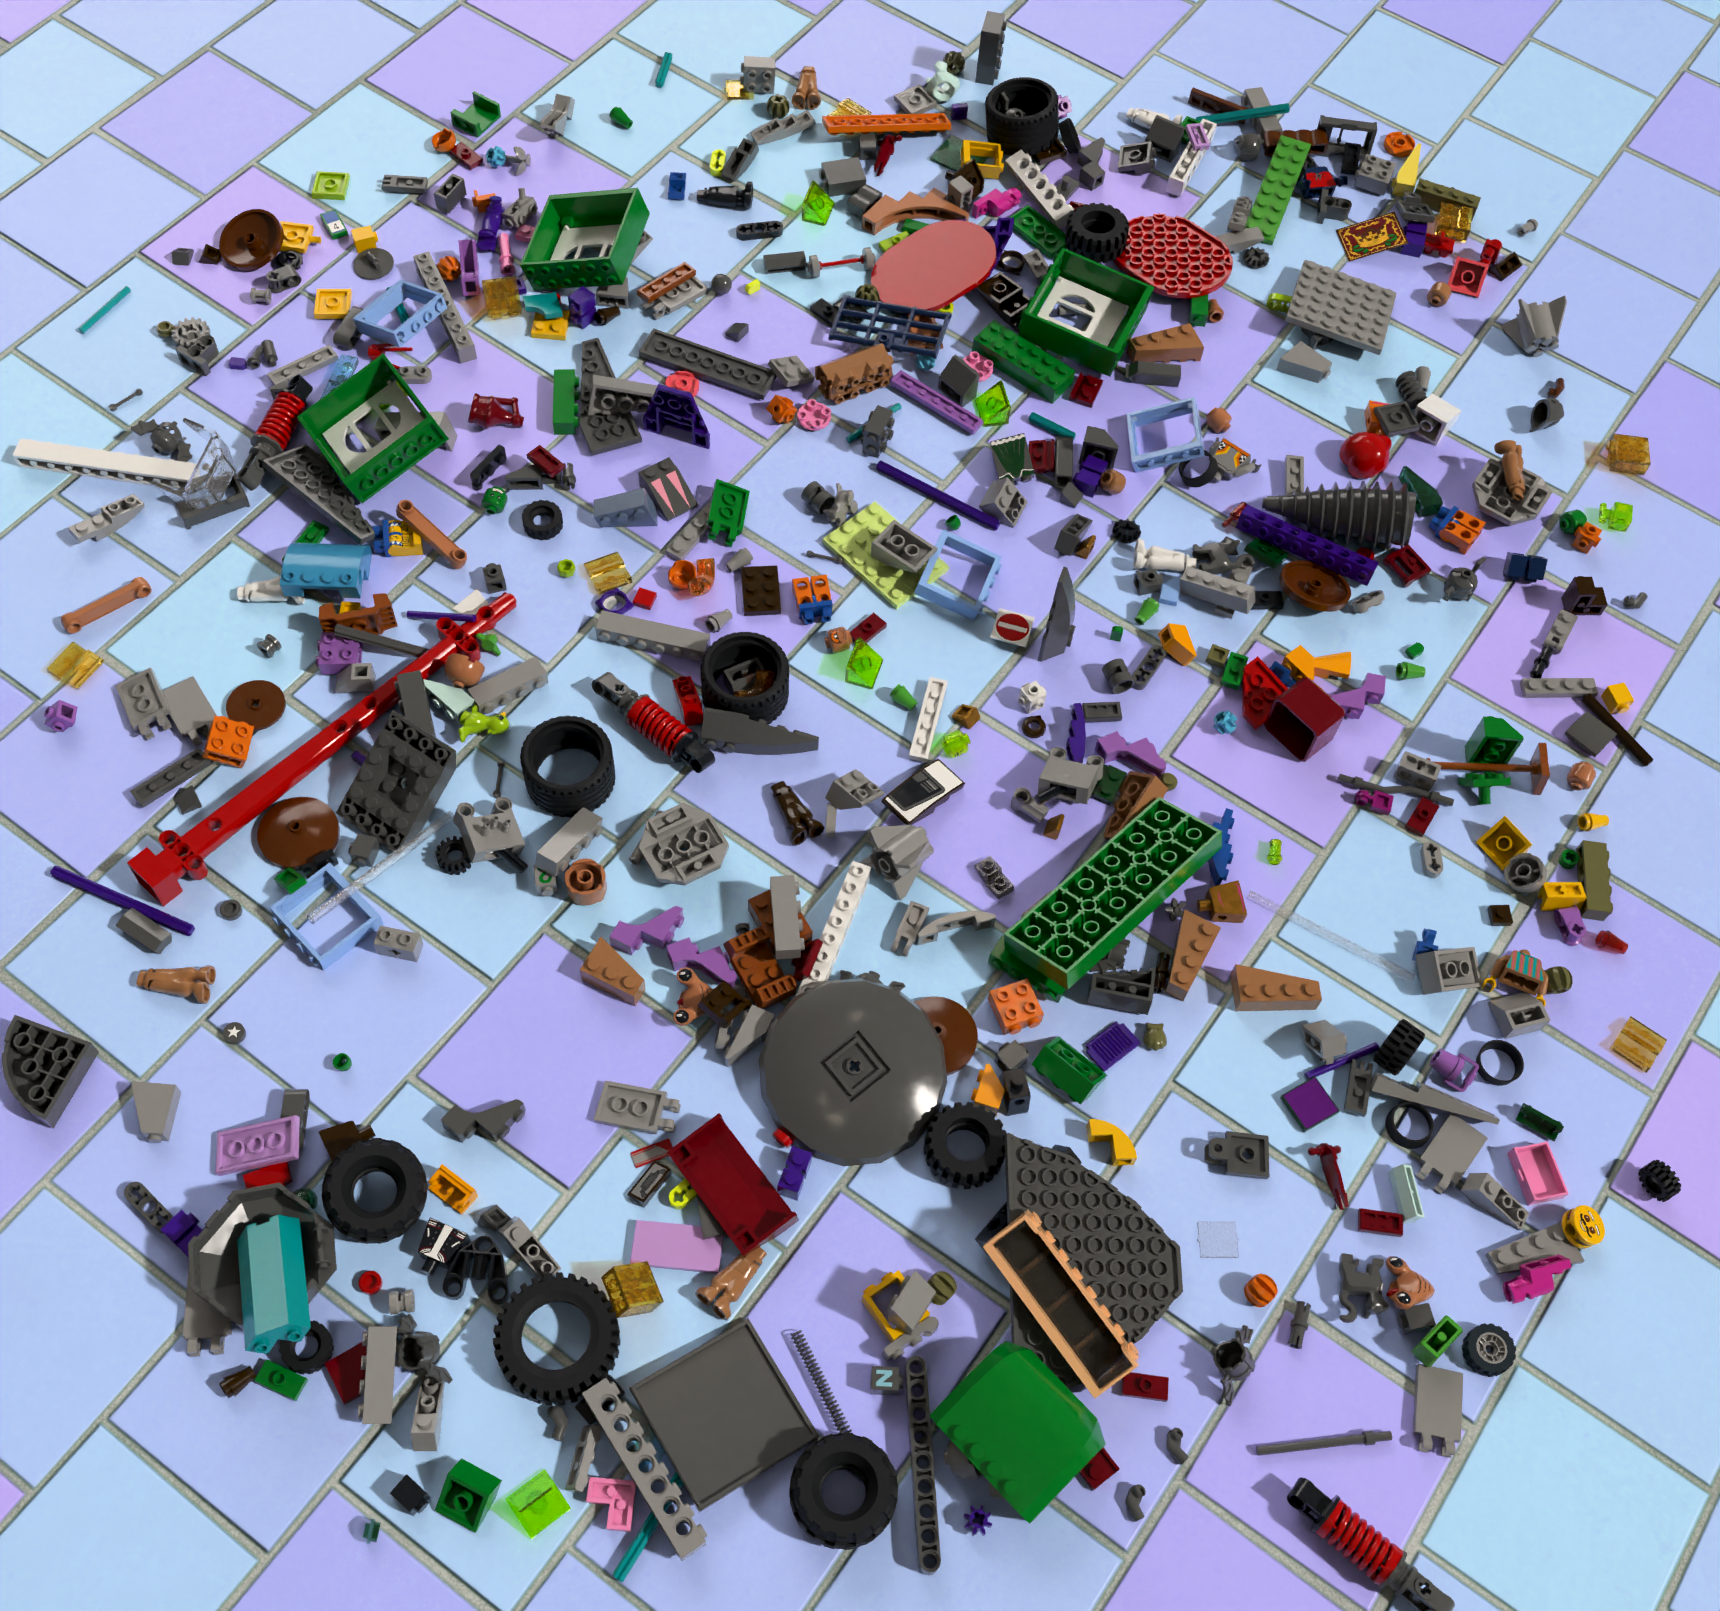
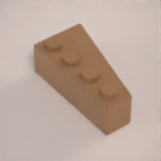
[1126,323,1204,363]
[1230,964,1322,1011]

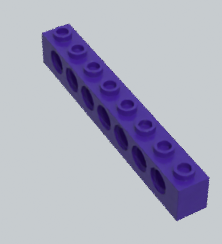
[1235,505,1379,586]

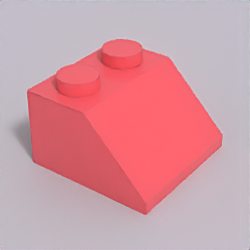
[1447,256,1489,297]

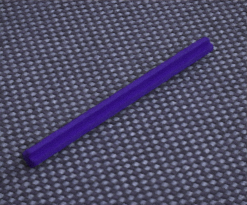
[876,460,1000,530]
[50,866,195,936]

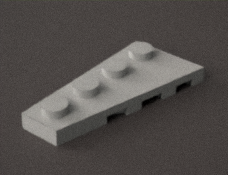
[1485,1221,1585,1275]

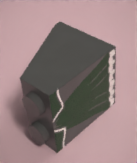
[990,433,1034,484]

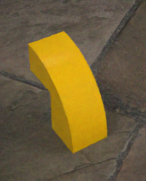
[1086,1119,1137,1166]

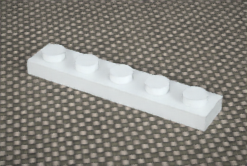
[908,677,948,763]

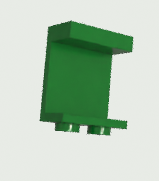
[450,91,501,138]

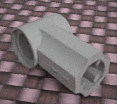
[1011,787,1050,823]

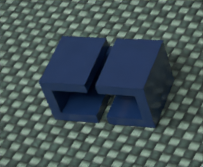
[1503,552,1548,582]

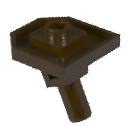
[945,158,985,200]

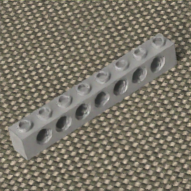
[413,251,477,364]
[582,1378,707,1561]

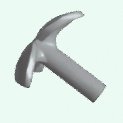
[505,146,531,176]

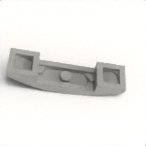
[917,911,996,945]

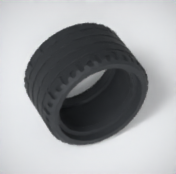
[985,77,1059,156]
[700,632,789,725]
[520,716,615,818]

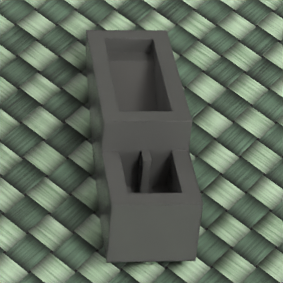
[721,138,759,181]
[505,465,561,490]

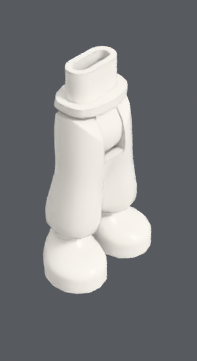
[1126,108,1183,130]
[1133,538,1196,572]
[237,576,305,604]

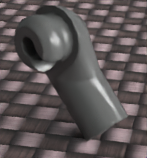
[1623,592,1648,609]
[547,1405,568,1442]
[1166,1427,1189,1465]
[1125,1484,1146,1522]

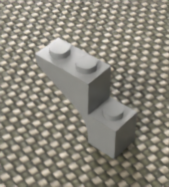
[539,94,575,137]

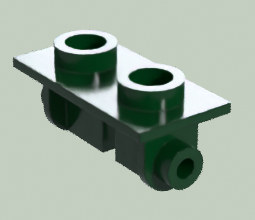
[1516,1103,1564,1141]

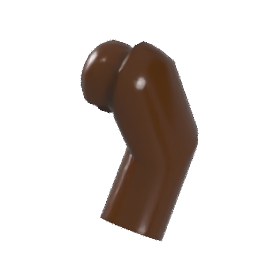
[1547,378,1565,398]

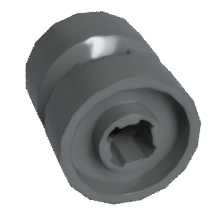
[801,481,835,515]
[1102,659,1135,694]

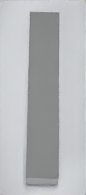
[1370,1072,1500,1125]

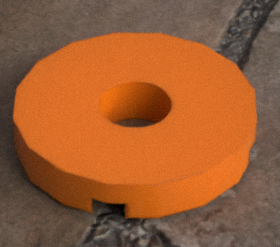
[1383,131,1415,157]

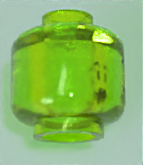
[941,730,971,758]

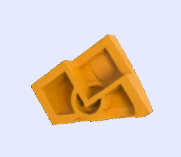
[1314,652,1351,679]

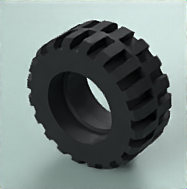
[1065,203,1129,263]
[924,1102,1006,1189]

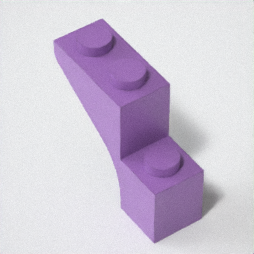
[458,239,481,296]
[1331,673,1386,719]
[1095,731,1166,778]
[609,906,685,955]
[666,937,737,988]

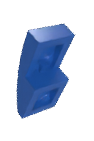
[668,172,686,200]

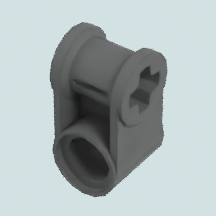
[266,264,302,294]

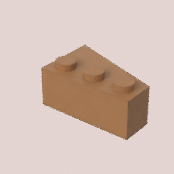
[580,937,646,1006]

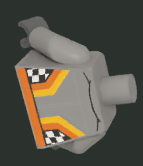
[1209,437,1262,483]

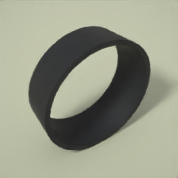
[1059,118,1081,154]
[1179,450,1218,487]
[1476,1040,1524,1086]
[1385,1102,1434,1149]

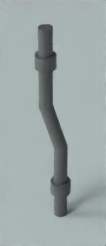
[1338,773,1454,806]

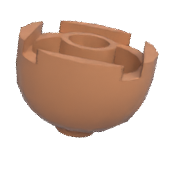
[445,653,485,689]

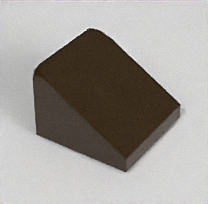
[199,244,221,265]

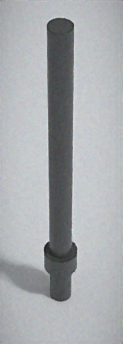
[1256,1430,1392,1456]

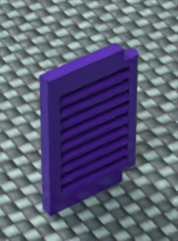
[1085,1021,1141,1072]

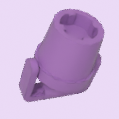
[1430,1049,1479,1092]

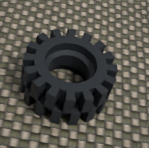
[435,836,471,875]
[1638,1160,1681,1202]

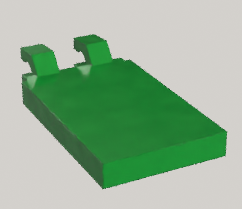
[706,479,750,547]

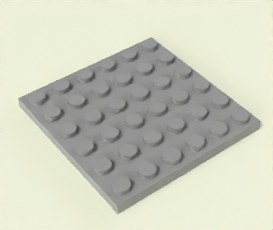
[1285,260,1397,355]

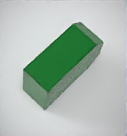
[1110,626,1123,642]
[1405,642,1424,660]

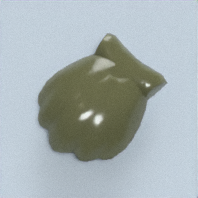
[1143,1023,1167,1051]

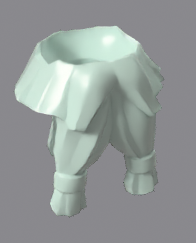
[926,61,960,102]

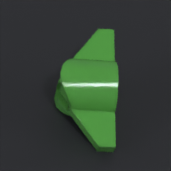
[476,633,501,656]

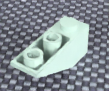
[423,679,475,723]

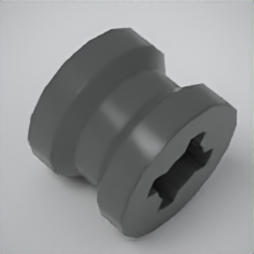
[257,634,282,658]

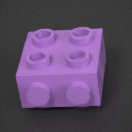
[316,632,363,675]

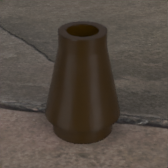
[594,306,621,325]
[219,1366,256,1399]

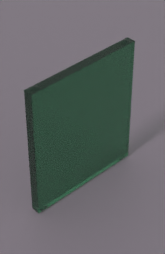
[930,134,990,172]

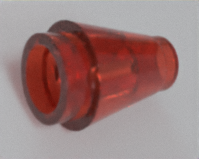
[1595,930,1628,954]

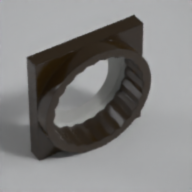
[996,250,1025,276]

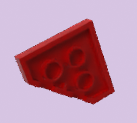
[1242,656,1288,730]

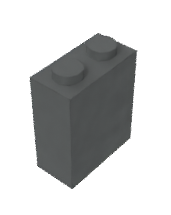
[819,157,866,197]

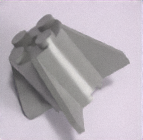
[1502,295,1567,357]
[859,825,934,900]

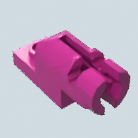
[972,188,1022,219]
[1503,1254,1572,1304]

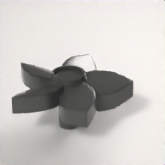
[1164,898,1187,921]

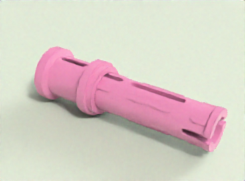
[498,233,515,276]

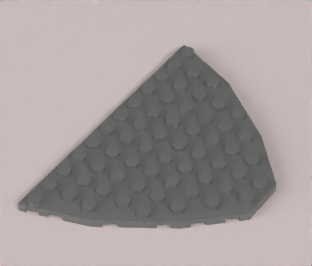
[1004,1133,1183,1388]

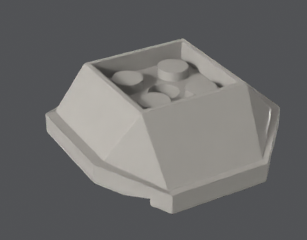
[1472,459,1553,526]
[639,803,729,885]

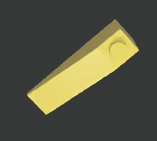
[1391,143,1421,197]

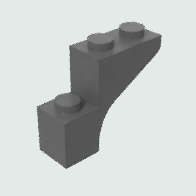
[1077,137,1105,191]
[441,1099,526,1143]

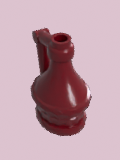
[468,393,524,430]

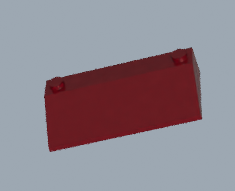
[667,1113,799,1257]

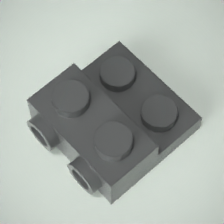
[1118,141,1156,175]

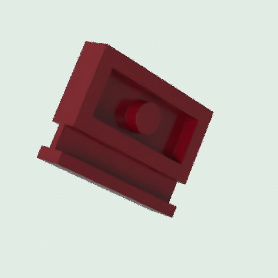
[1069,372,1104,408]
[1029,439,1055,473]
[1079,1447,1120,1491]

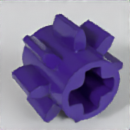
[963,1505,992,1536]

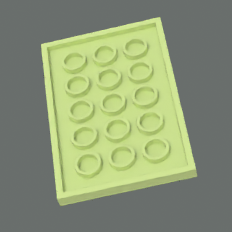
[822,501,949,610]

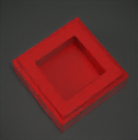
[633,587,657,610]

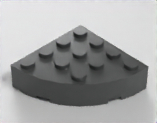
[2,1015,99,1128]

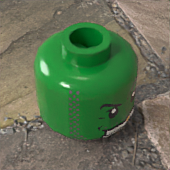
[481,486,508,515]

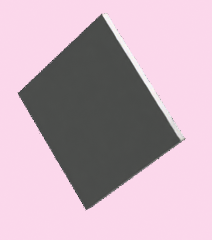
[629,1318,819,1513]

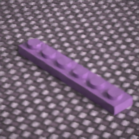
[890,370,984,435]

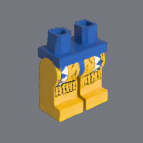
[373,520,423,558]

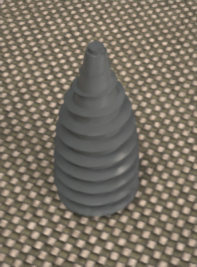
[1262,481,1416,551]

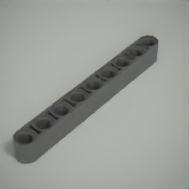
[904,1356,941,1576]

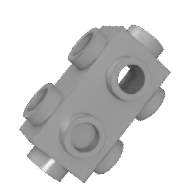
[502,188,538,228]

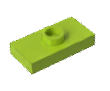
[878,231,910,253]

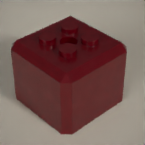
[1264,677,1345,762]

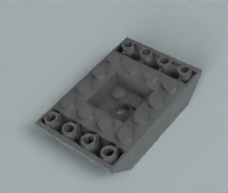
[336,710,456,854]

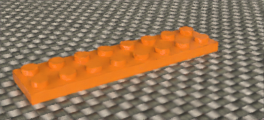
[822,113,951,135]

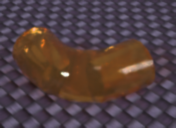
[688,558,715,596]
[734,670,774,697]

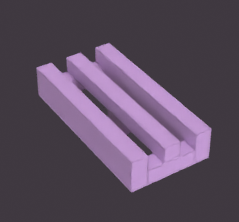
[1185,123,1210,151]

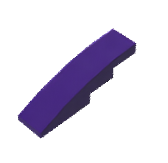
[1065,703,1086,763]

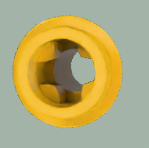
[1577,812,1609,831]

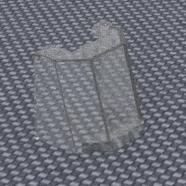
[150,418,236,510]

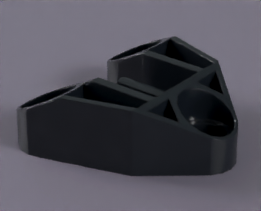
[443,1236,509,1305]

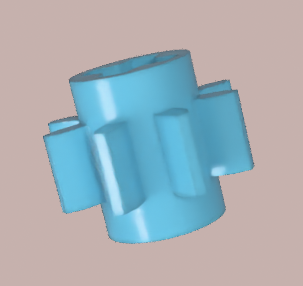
[486,146,506,168]
[915,354,936,371]
[1213,710,1237,735]

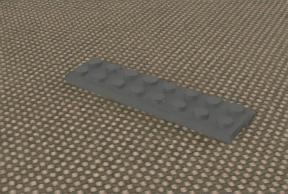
[639,328,777,400]

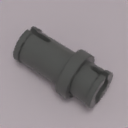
[562,462,576,490]

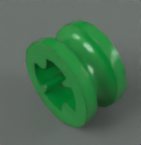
[1558,849,1579,869]

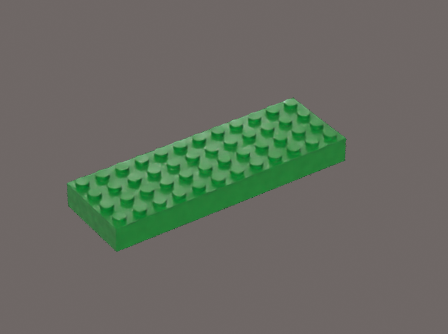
[1004,797,1222,990]

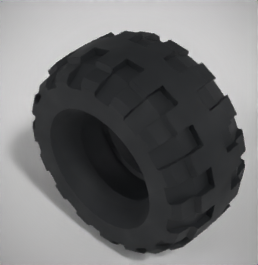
[321,1138,427,1244]
[789,1432,898,1550]

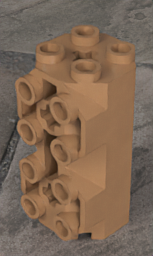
[815,343,894,404]

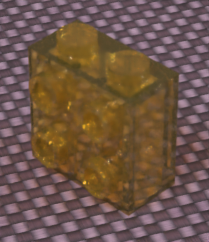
[1434,202,1473,243]
[482,276,522,320]
[1606,433,1651,475]
[601,1261,664,1318]

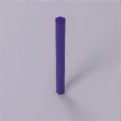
[407,611,476,622]
[1304,1042,1379,1080]

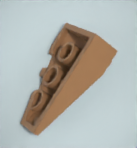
[1103,771,1168,839]

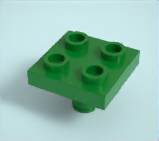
[1458,772,1511,804]

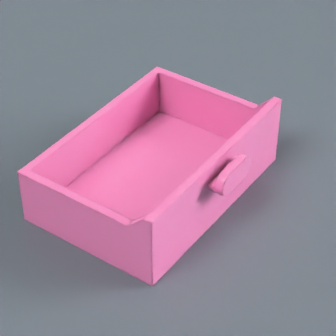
[1507,1141,1569,1206]

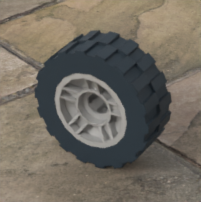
[1462,1323,1516,1377]

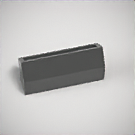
[763,251,807,274]
[116,908,172,954]

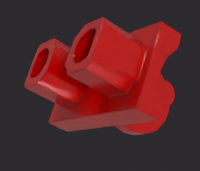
[1424,231,1455,258]
[1479,239,1502,265]

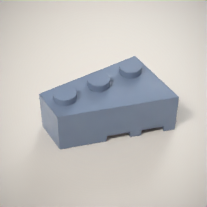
[593,488,658,527]

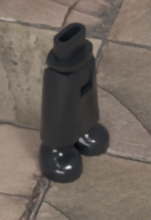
[697,182,753,208]

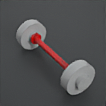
[807,247,875,278]

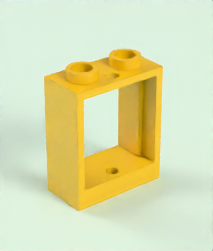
[960,140,1004,179]
[861,1270,930,1343]

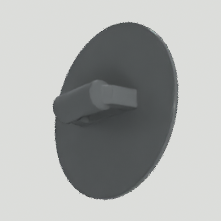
[354,248,394,280]

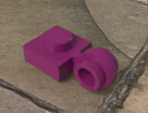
[1354,790,1394,815]

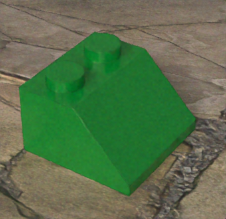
[435,1458,502,1533]

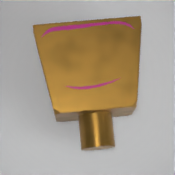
[1197,880,1247,923]

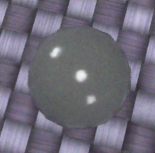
[711,274,732,295]

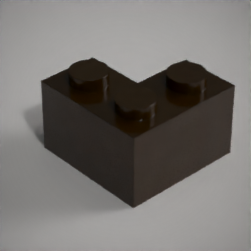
[1561,576,1608,615]

